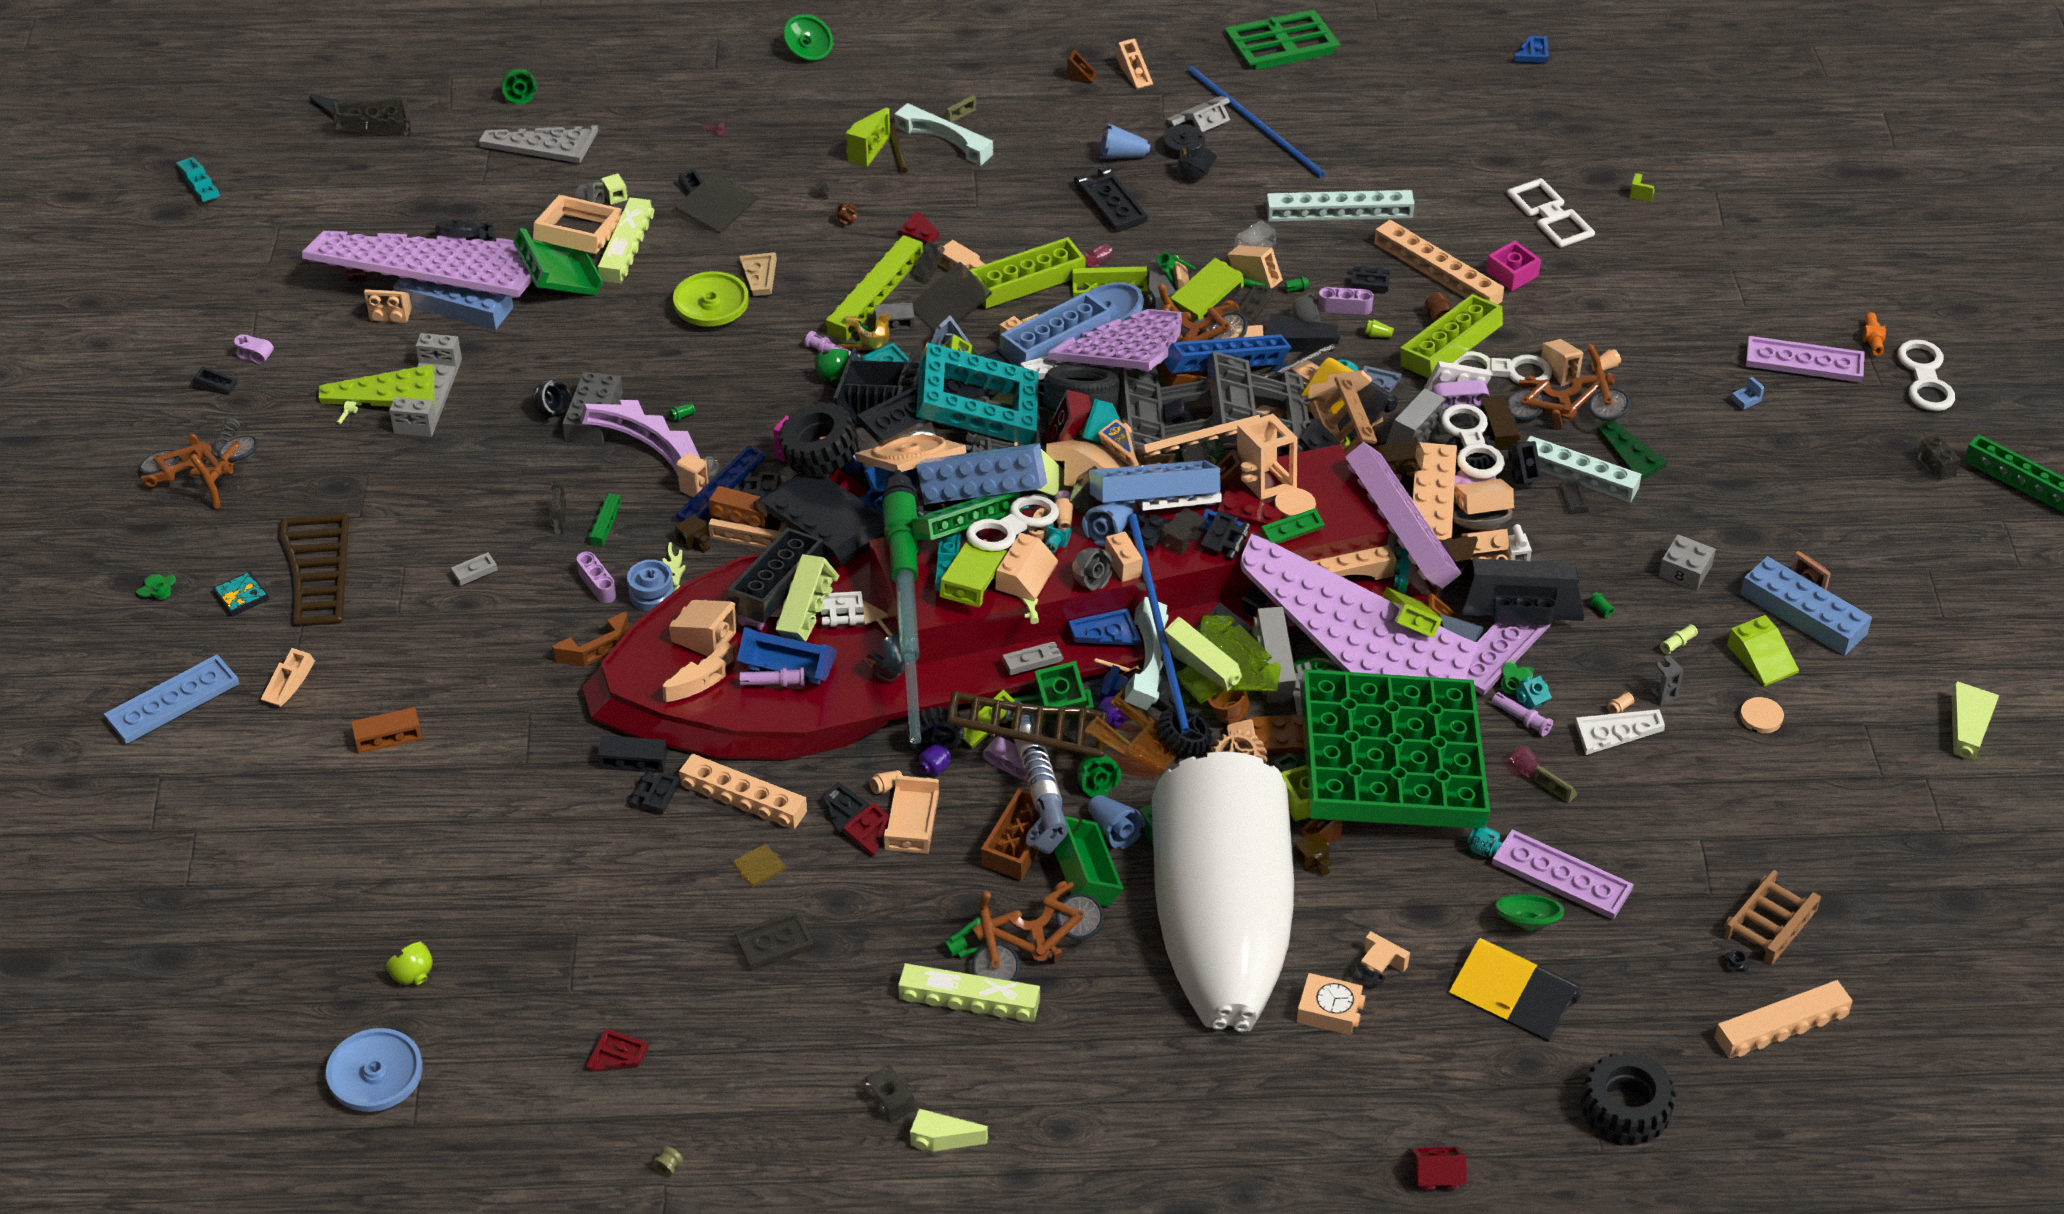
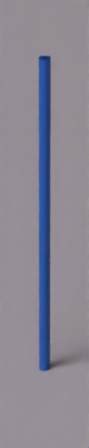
[1188,66,1325,178]
[1128,513,1189,732]

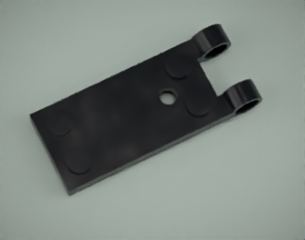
[1074,166,1148,232]

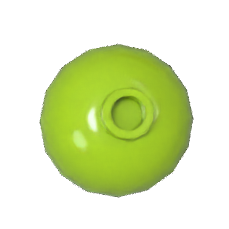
[385,942,433,985]

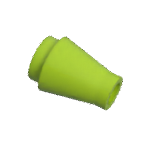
[1365,319,1394,339]

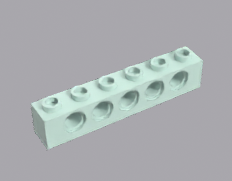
[1527,436,1642,503]

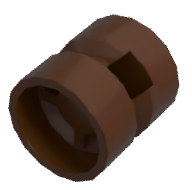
[1424,293,1453,323]

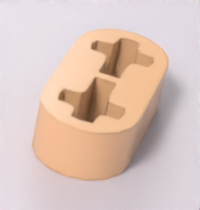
[1027,508,1053,541]

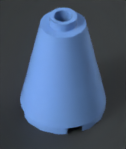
[1100,124,1150,159]
[1082,501,1134,547]
[1088,795,1145,849]

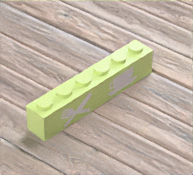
[598,198,654,284]
[899,964,1040,1022]

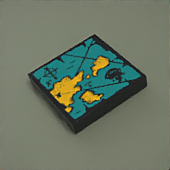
[213,571,269,617]

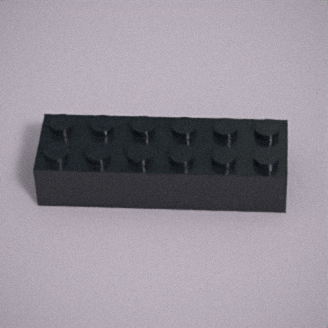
[727,527,824,623]

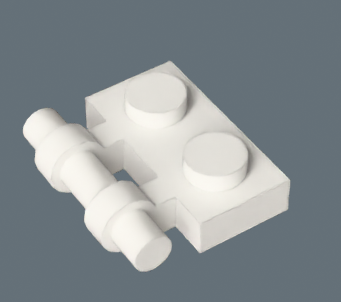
[821,591,864,627]

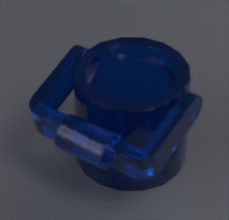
[1099,664,1131,705]

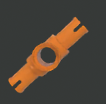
[1863,312,1886,356]

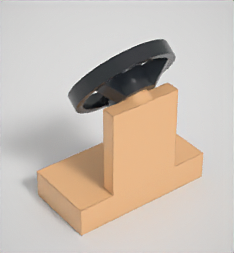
[1353,932,1410,984]

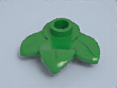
[136,574,176,600]
[1501,660,1534,696]

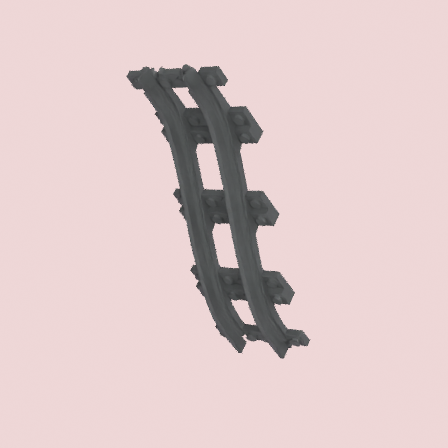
[963,351,1311,469]

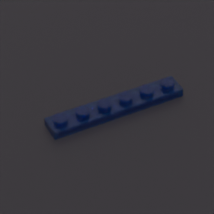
[676,445,765,522]

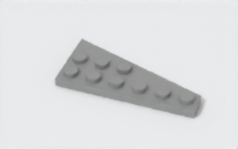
[479,126,598,163]

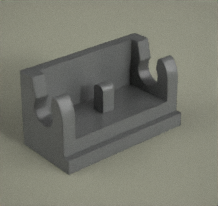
[1651,655,1684,706]

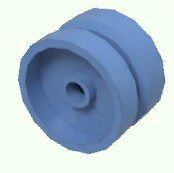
[627,560,674,612]

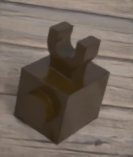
[675,515,710,552]
[1294,832,1331,877]

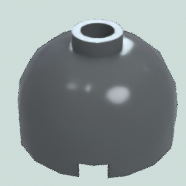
[1290,293,1321,322]
[1072,548,1113,590]

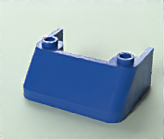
[737,627,837,684]

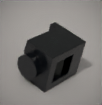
[1240,588,1271,620]

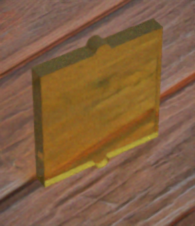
[733,844,786,887]

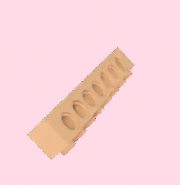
[1374,220,1504,304]

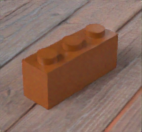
[709,486,774,529]
[351,707,422,754]

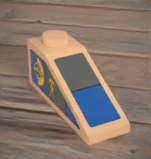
[1098,419,1140,466]

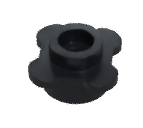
[1724,949,1750,972]

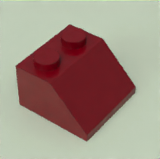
[1411,1146,1467,1190]

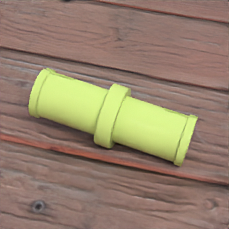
[1660,624,1698,654]

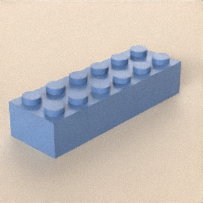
[393,278,513,330]
[999,292,1112,367]
[916,443,1047,504]
[1089,460,1220,505]
[1740,556,1872,656]

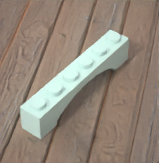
[895,103,993,166]
[1124,597,1168,710]

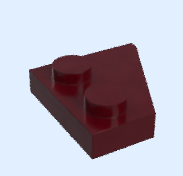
[899,211,939,247]
[842,802,889,858]
[586,1028,649,1072]

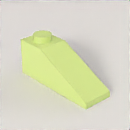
[910,1109,988,1151]

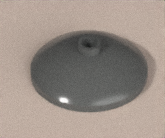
[1453,509,1513,532]

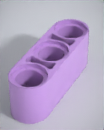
[1318,287,1374,315]
[1432,380,1490,408]
[577,552,616,603]
[983,737,1029,783]

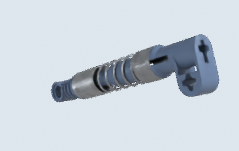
[1006,701,1068,854]

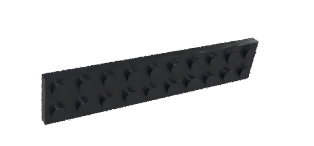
[856,346,1018,446]

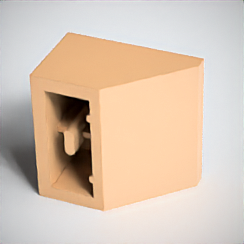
[364,290,412,323]
[1462,529,1511,560]

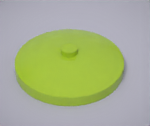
[673,272,749,326]

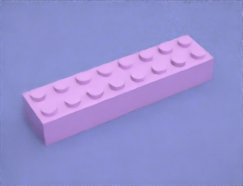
[1345,442,1462,589]

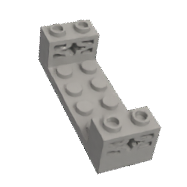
[390,333,462,437]

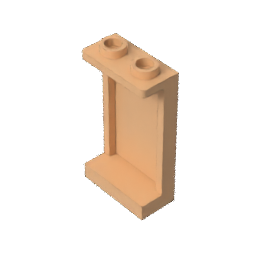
[884,776,939,854]

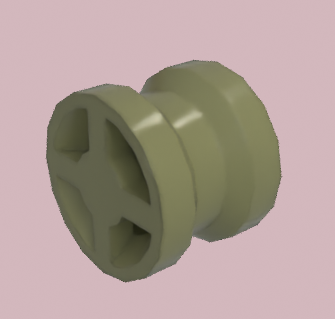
[652,1146,683,1177]

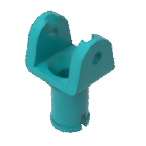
[1045,524,1072,554]

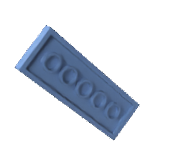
[104,655,240,744]

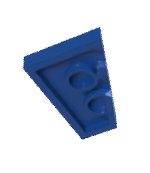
[1068,608,1141,646]

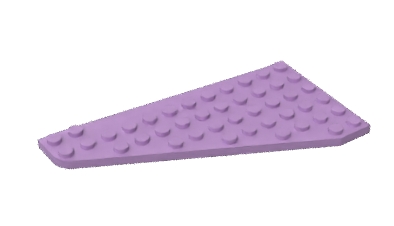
[1240,534,1479,679]

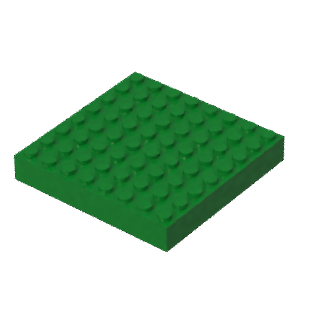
[1300,669,1490,829]

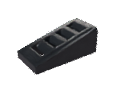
[678,169,711,202]
[193,366,238,395]

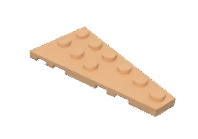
[1136,415,1260,458]

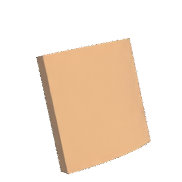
[1046,439,1129,487]

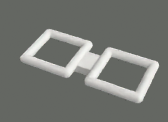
[1507,179,1595,248]

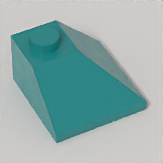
[1083,399,1121,443]

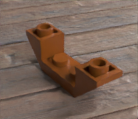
[552,612,629,666]

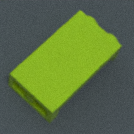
[1170,258,1244,323]
[940,540,1007,608]
[1382,587,1442,638]

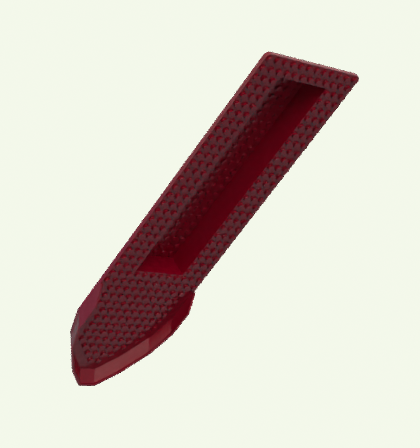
[582,441,1437,760]

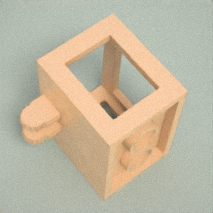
[1237,414,1297,500]

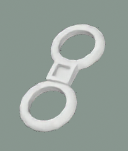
[1898,340,1955,411]
[1453,351,1552,384]
[1441,404,1504,478]
[966,495,1059,552]

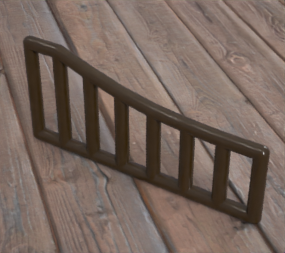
[279,514,349,626]
[947,691,1108,758]

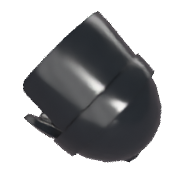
[1177,146,1217,181]
[532,380,572,416]
[865,633,909,682]

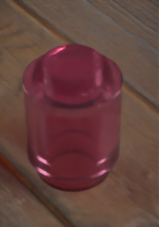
[1086,243,1113,268]
[1511,745,1540,777]

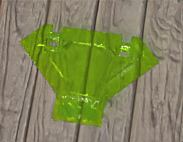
[1176,615,1281,704]

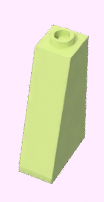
[1022,445,1078,499]
[1164,616,1242,691]
[1952,681,1999,761]

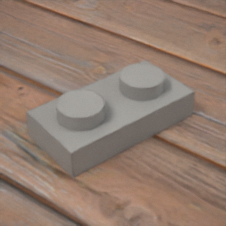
[451,552,498,586]

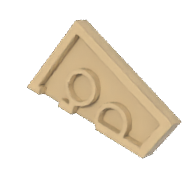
[739,252,777,296]

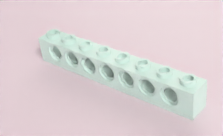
[1266,190,1414,221]

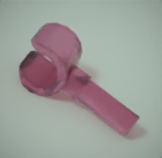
[703,122,727,137]

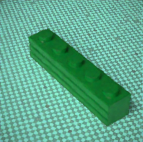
[589,493,621,547]

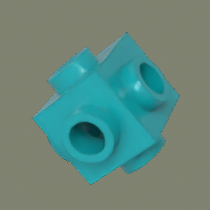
[1516,676,1552,710]

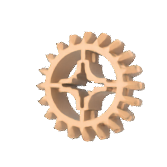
[1211,729,1267,763]

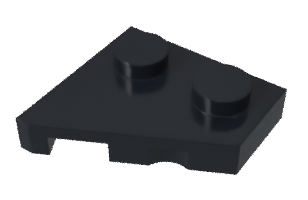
[1298,417,1340,451]
[823,782,869,837]

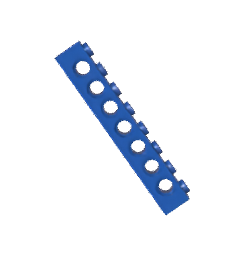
[1163,334,1292,373]

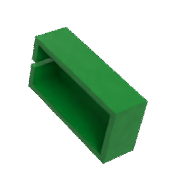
[1054,816,1123,906]

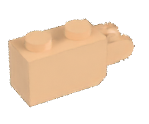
[938,240,985,279]

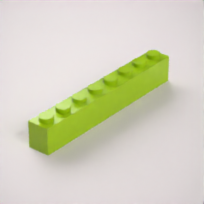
[826,235,923,342]

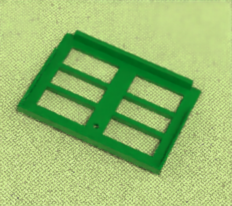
[1225,10,1341,70]

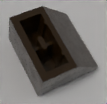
[1441,536,1478,570]

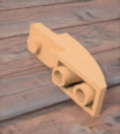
[662,642,734,702]

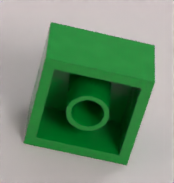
[1034,661,1087,718]

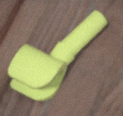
[337,401,358,425]

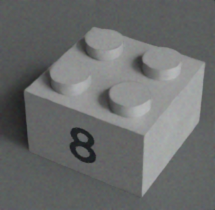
[1659,535,1716,591]

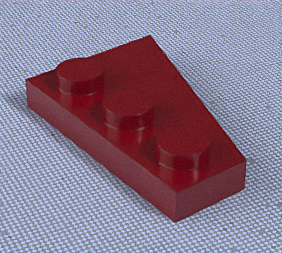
[1217,484,1282,528]

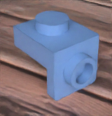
[1731,377,1764,410]

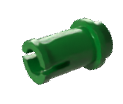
[1284,276,1309,293]
[669,402,695,421]
[1589,592,1615,618]

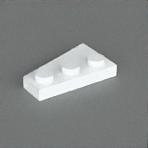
[1423,361,1492,391]

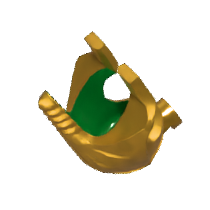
[839,314,891,351]

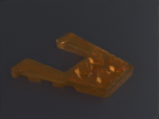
[1084,688,1177,775]

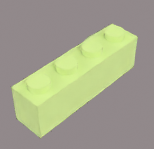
[776,554,839,642]

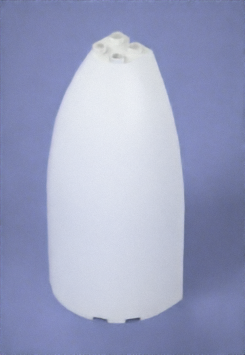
[1152,752,1294,1032]

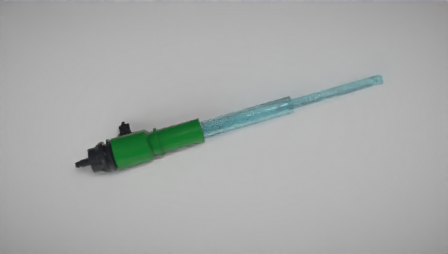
[882,470,932,744]

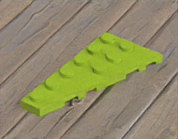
[319,364,435,408]

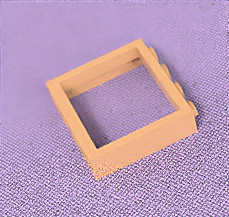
[533,195,622,254]

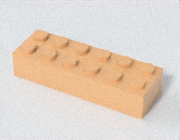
[1412,442,1457,542]

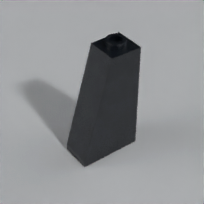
[1264,313,1340,352]

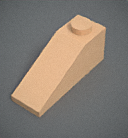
[1115,39,1153,90]

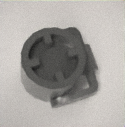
[574,181,605,204]

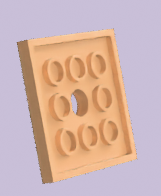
[855,434,966,472]

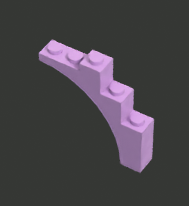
[580,400,699,475]

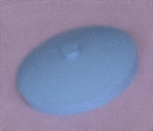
[1087,282,1144,323]
[326,1028,423,1112]

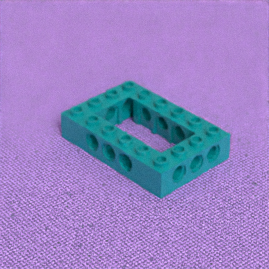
[916,342,1039,445]

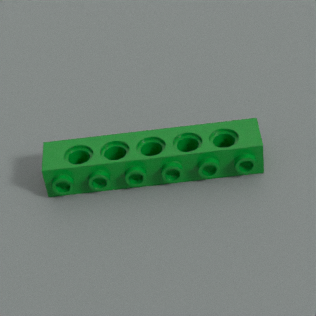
[1964,434,2064,513]
[911,492,1023,540]

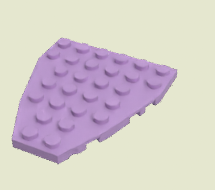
[1048,309,1182,371]

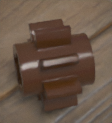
[835,203,858,225]

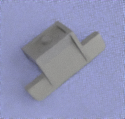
[1167,97,1230,133]

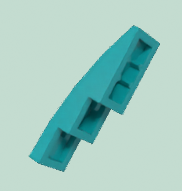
[176,157,220,202]

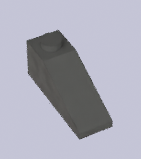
[1146,259,1176,310]

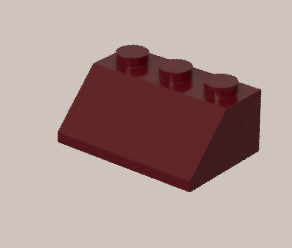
[1045,390,1092,444]

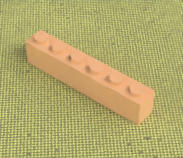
[1714,980,1853,1059]

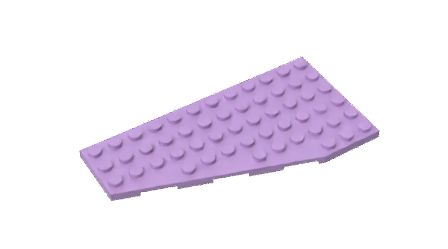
[302,231,533,298]

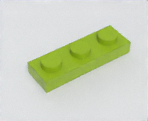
[962,690,1015,749]

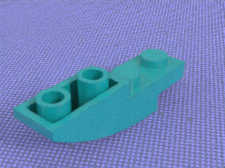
[935,533,961,591]

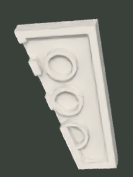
[1137,492,1221,510]
[1575,709,1665,755]

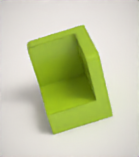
[1630,173,1654,202]

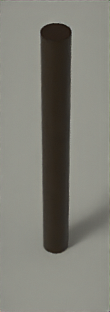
[890,124,907,173]

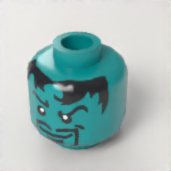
[1467,827,1502,858]

